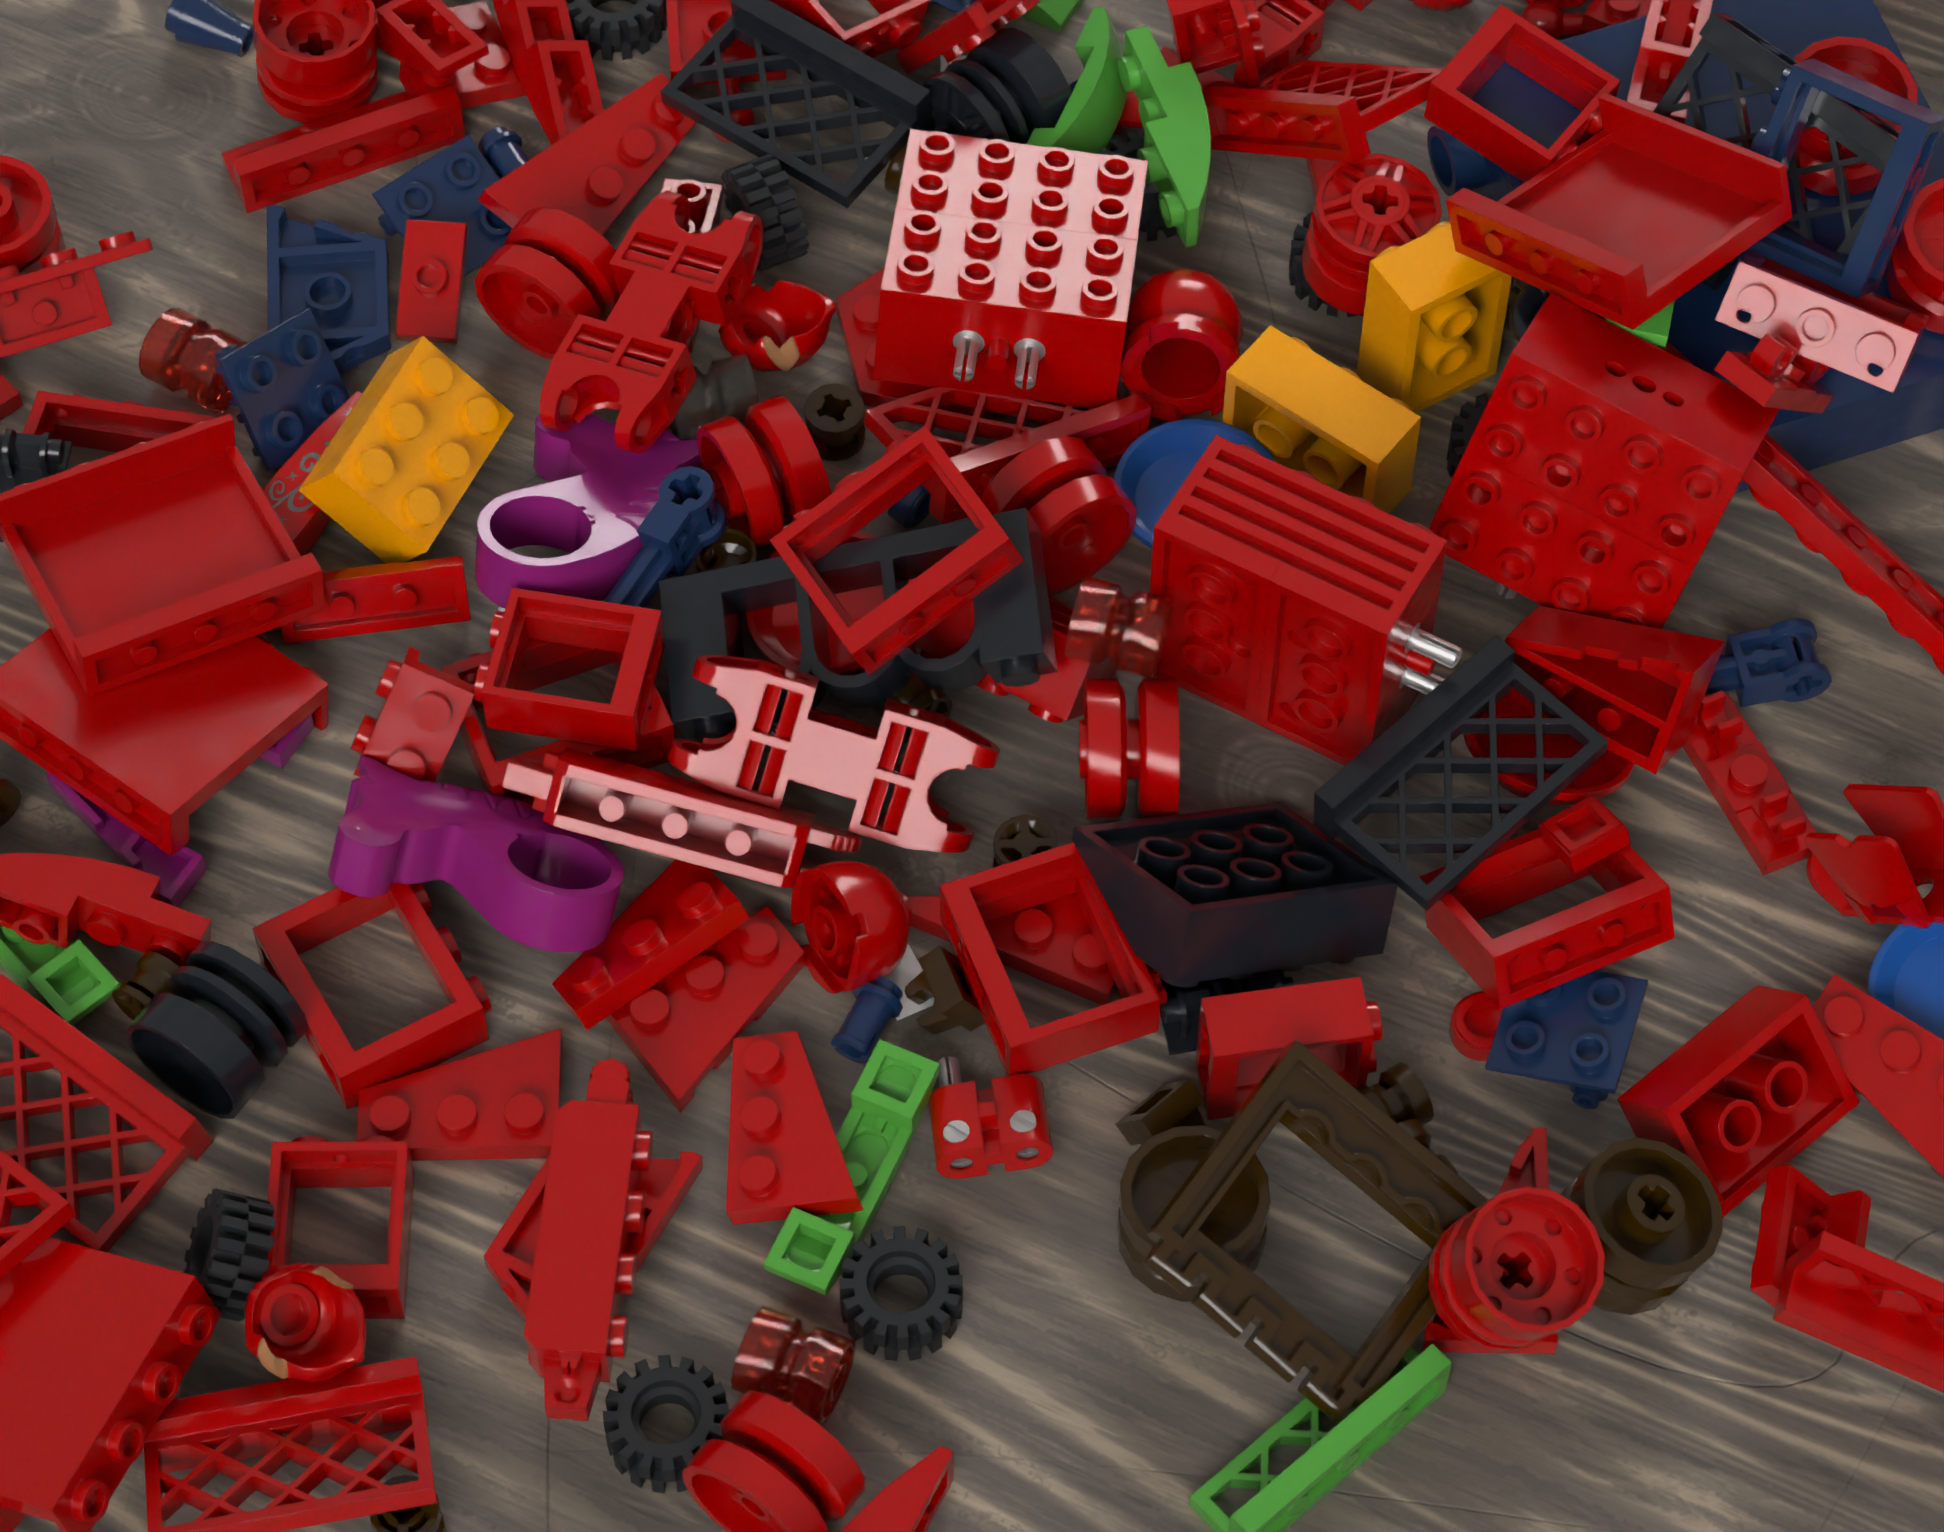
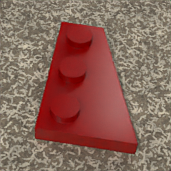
[552,859,750,1031]
[606,906,805,1113]
[356,1028,563,1161]
[726,1031,864,1225]

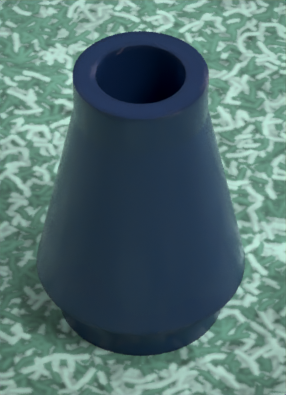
[165,0,254,57]

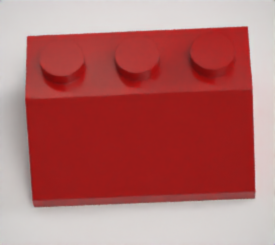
[916,595,1136,723]
[1617,985,1860,1218]

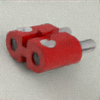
[928,1057,1053,1179]

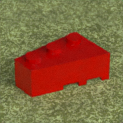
[1505,606,1725,774]

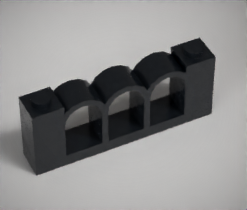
[659,508,1058,743]

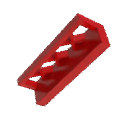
[221,85,465,214]
[1773,1231,1944,1393]

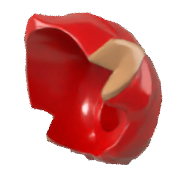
[718,280,837,372]
[244,1263,366,1382]

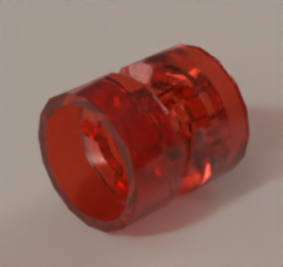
[138,308,248,414]
[1065,576,1174,679]
[731,1306,856,1424]

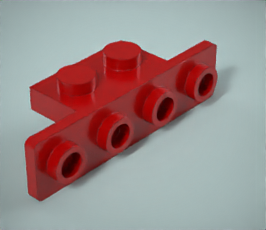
[0,231,153,358]

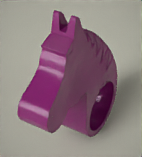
[475,413,702,608]
[328,756,624,952]

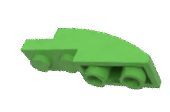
[1118,25,1211,248]

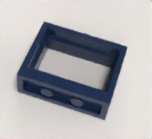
[1748,58,1944,299]

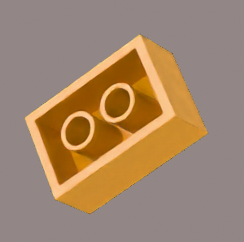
[1356,221,1512,413]
[1222,325,1421,514]
[298,336,514,563]

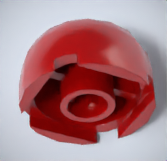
[791,860,913,994]

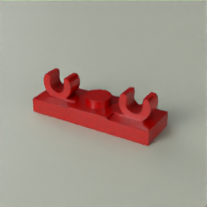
[1714,334,1834,414]
[281,555,471,644]
[1682,690,1817,876]

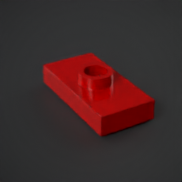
[395,219,469,344]

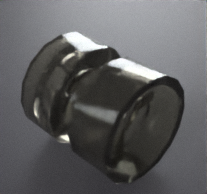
[670,354,759,441]

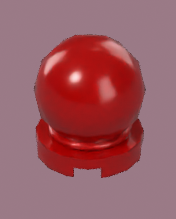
[1120,269,1243,422]

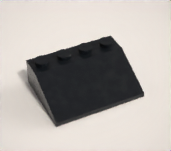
[1072,802,1398,987]

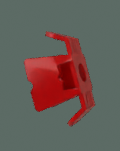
[1804,784,1944,928]

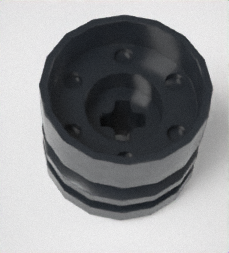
[923,27,1072,144]
[125,941,308,1119]

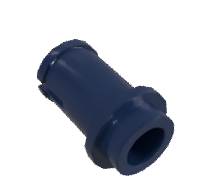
[478,127,529,179]
[831,976,903,1063]

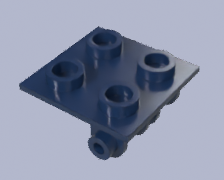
[372,135,513,277]
[214,308,350,471]
[1485,970,1648,1109]

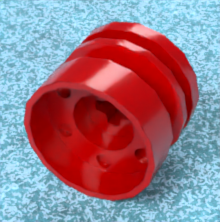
[252,0,378,124]
[1301,153,1442,316]
[1428,1186,1605,1353]

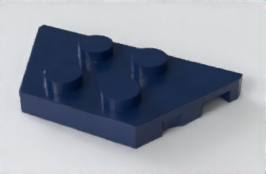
[267,205,391,373]

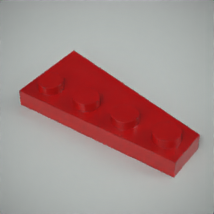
[478,73,697,235]
[1813,974,1944,1181]

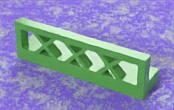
[1189,1344,1452,1532]

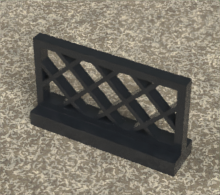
[661,0,934,209]
[1653,13,1900,257]
[1314,635,1609,911]

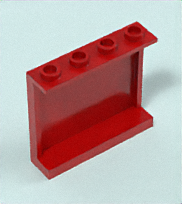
[1446,93,1793,330]
[0,413,325,697]
[0,628,328,857]
[0,1237,222,1532]

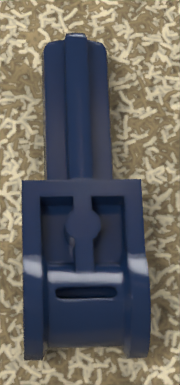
[604,466,726,608]
[1705,618,1832,707]

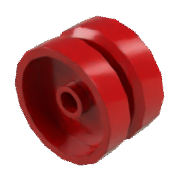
[1770,36,1918,196]
[0,155,66,275]
[1886,177,1944,334]
[474,207,620,360]
[696,395,832,551]
[980,436,1137,595]
[1078,678,1180,820]
[682,1390,865,1532]

